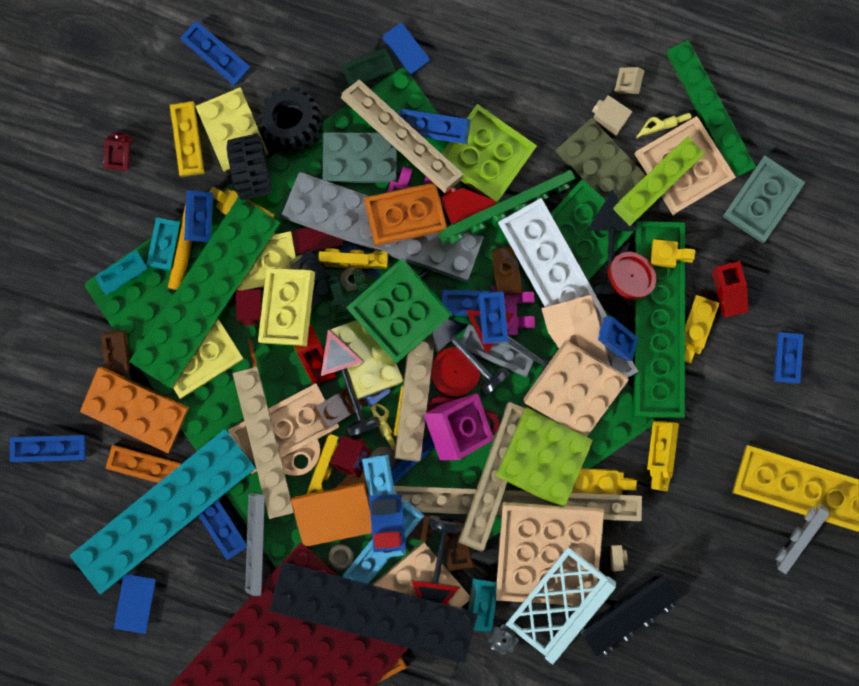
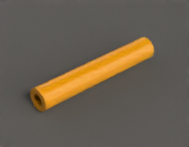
[168,204,193,290]

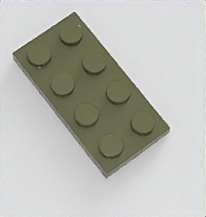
[555,118,646,201]

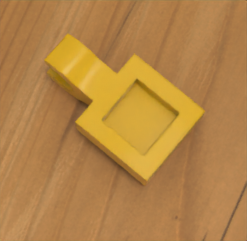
[650,239,695,268]

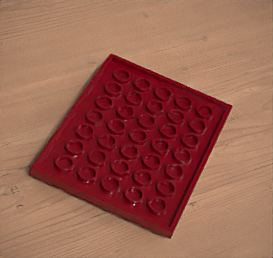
[170,542,408,686]

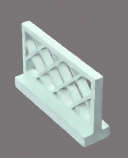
[506,547,616,664]

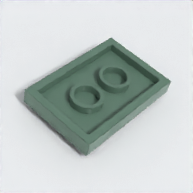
[323,133,397,183]
[723,155,805,243]

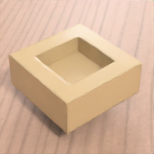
[615,67,644,94]
[609,545,628,571]

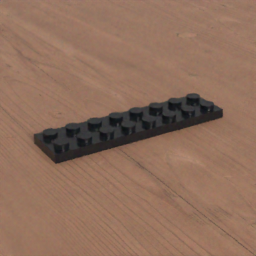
[269,561,478,663]

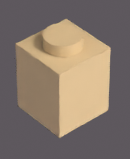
[592,96,632,136]

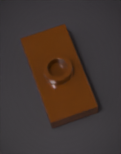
[491,247,522,295]
[101,330,133,380]
[445,517,474,571]

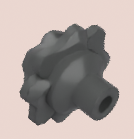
[488,624,519,655]

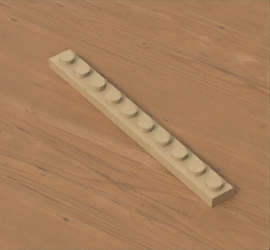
[394,486,642,521]

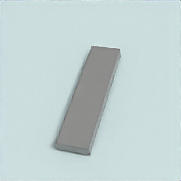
[245,492,265,596]

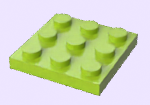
[441,104,537,203]
[495,407,593,507]

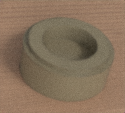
[329,544,354,569]

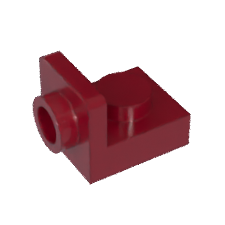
[103,132,133,171]

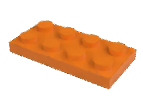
[80,366,190,453]

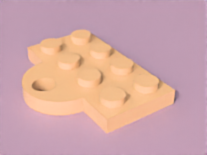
[228,384,340,476]

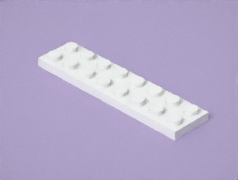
[498,198,638,377]

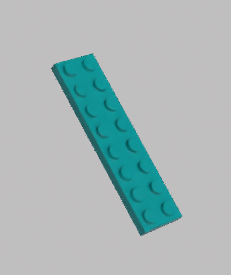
[69,429,257,595]

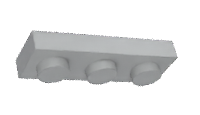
[461,324,534,377]
[775,503,829,574]

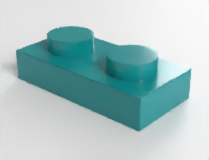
[146,217,181,271]
[95,250,148,295]
[468,579,497,632]

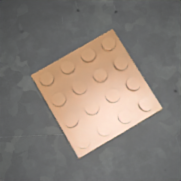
[496,502,604,606]

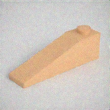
[541,295,610,365]

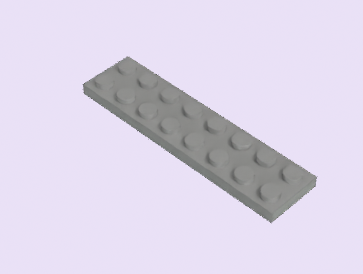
[282,172,484,283]

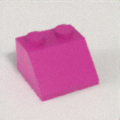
[424,394,494,460]

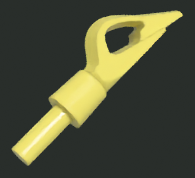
[636,113,692,138]
[369,403,396,450]

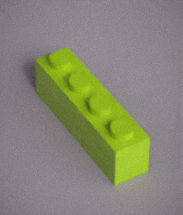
[613,136,705,226]

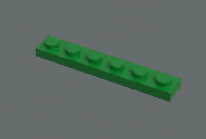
[666,40,756,179]
[438,170,575,244]

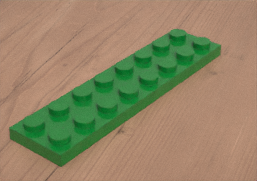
[129,197,281,389]
[634,221,685,418]

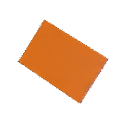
[364,183,447,247]
[291,482,372,546]

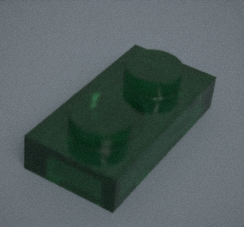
[341,48,395,87]

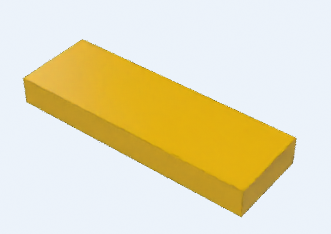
[170,101,205,177]

